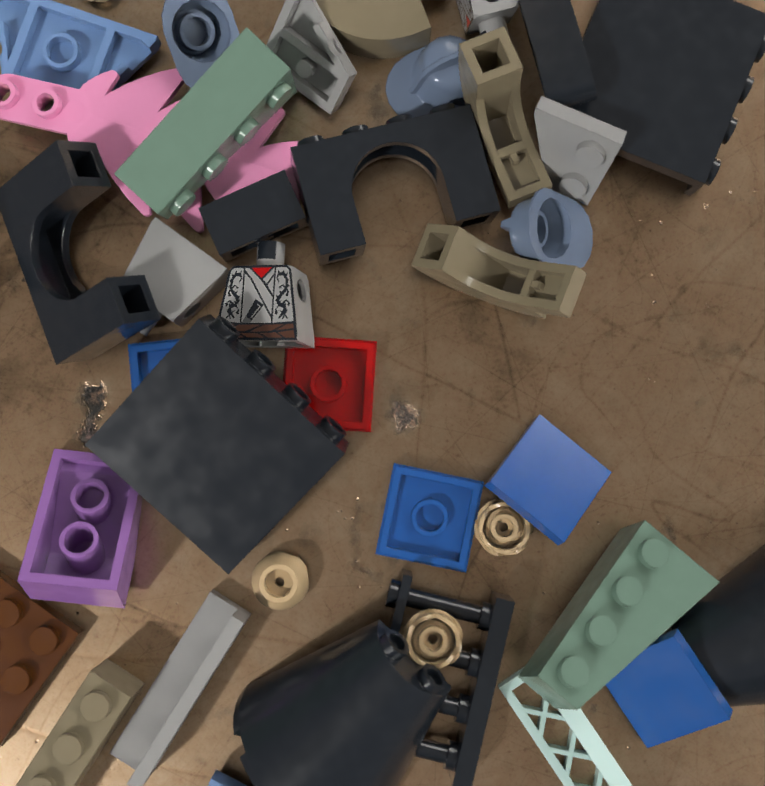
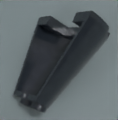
[671,544,765,707]
[233,619,452,786]

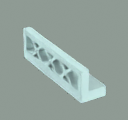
[498,666,632,786]

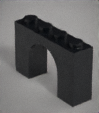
[290,103,501,266]
[0,140,161,365]

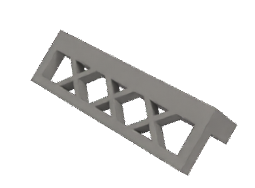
[110,589,252,786]

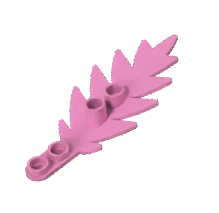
[0,68,301,233]

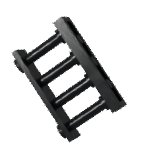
[385,569,515,786]

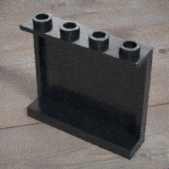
[572,0,765,196]
[85,314,349,574]

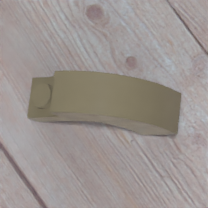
[316,0,431,59]
[458,26,553,209]
[411,223,587,319]

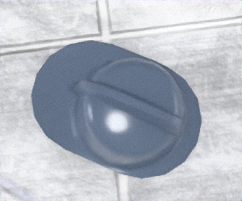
[161,0,240,88]
[385,35,467,118]
[500,188,593,269]

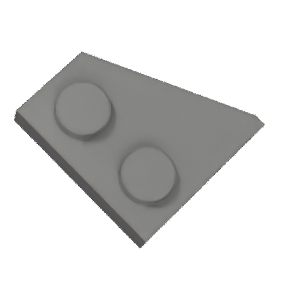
[266,0,357,114]
[534,96,627,206]

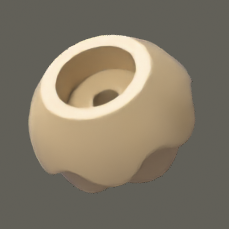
[474,499,533,556]
[252,551,309,610]
[403,609,463,669]

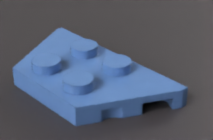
[0,0,162,91]

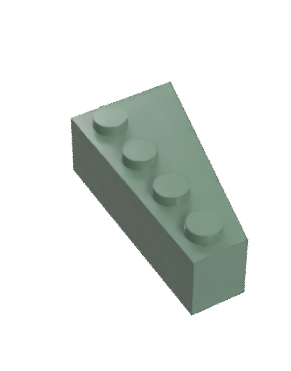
[114,27,297,219]
[518,520,720,710]

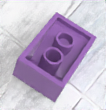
[17,449,143,609]

